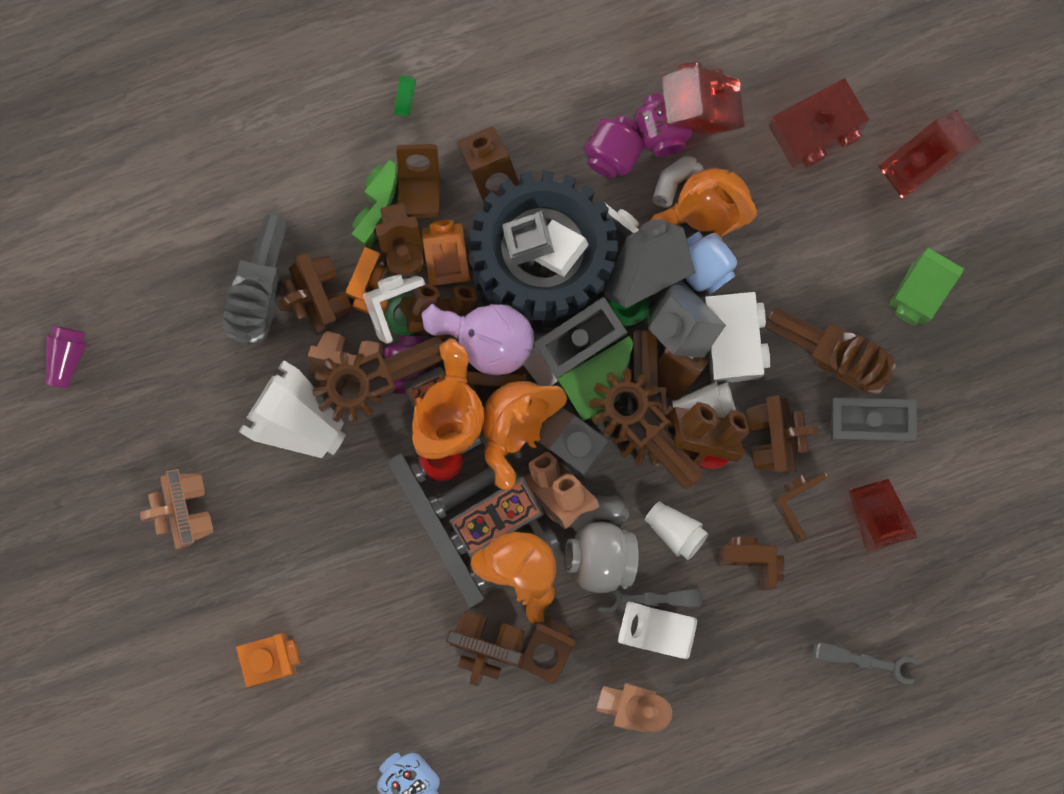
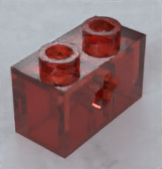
[662,62,745,136]
[769,78,869,168]

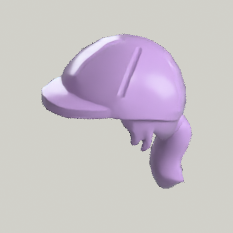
[421,304,534,375]

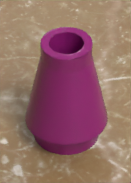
[44,326,87,388]

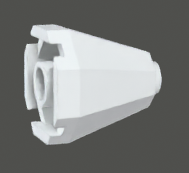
[239,361,346,458]

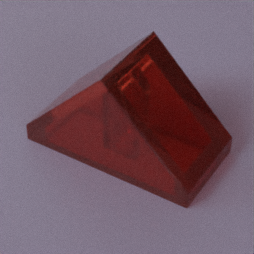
[849,479,917,552]

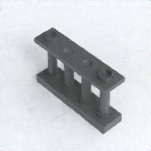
[387,428,561,608]

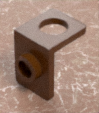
[457,127,519,203]
[396,144,440,218]
[658,348,710,400]
[773,472,829,543]
[522,619,577,683]

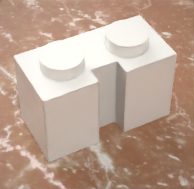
[703,292,770,383]

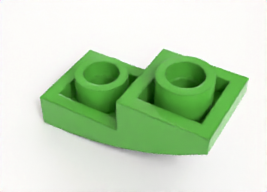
[352,159,399,249]

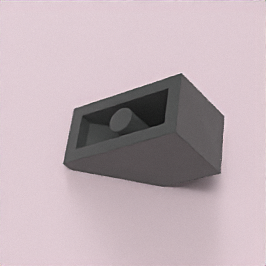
[603,219,695,308]
[649,280,726,358]
[534,297,628,378]
[534,408,609,478]

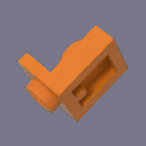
[422,220,470,286]
[346,247,389,315]
[236,633,301,687]

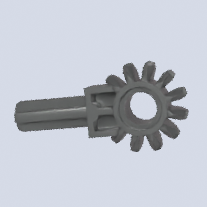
[223,213,288,344]

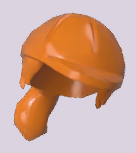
[650,168,757,237]
[412,339,484,459]
[482,381,567,490]
[471,532,556,623]

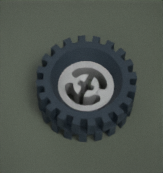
[469,171,618,329]

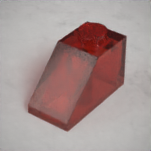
[878,109,981,199]

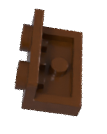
[718,537,785,591]

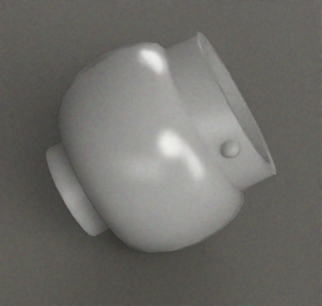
[564,522,639,593]

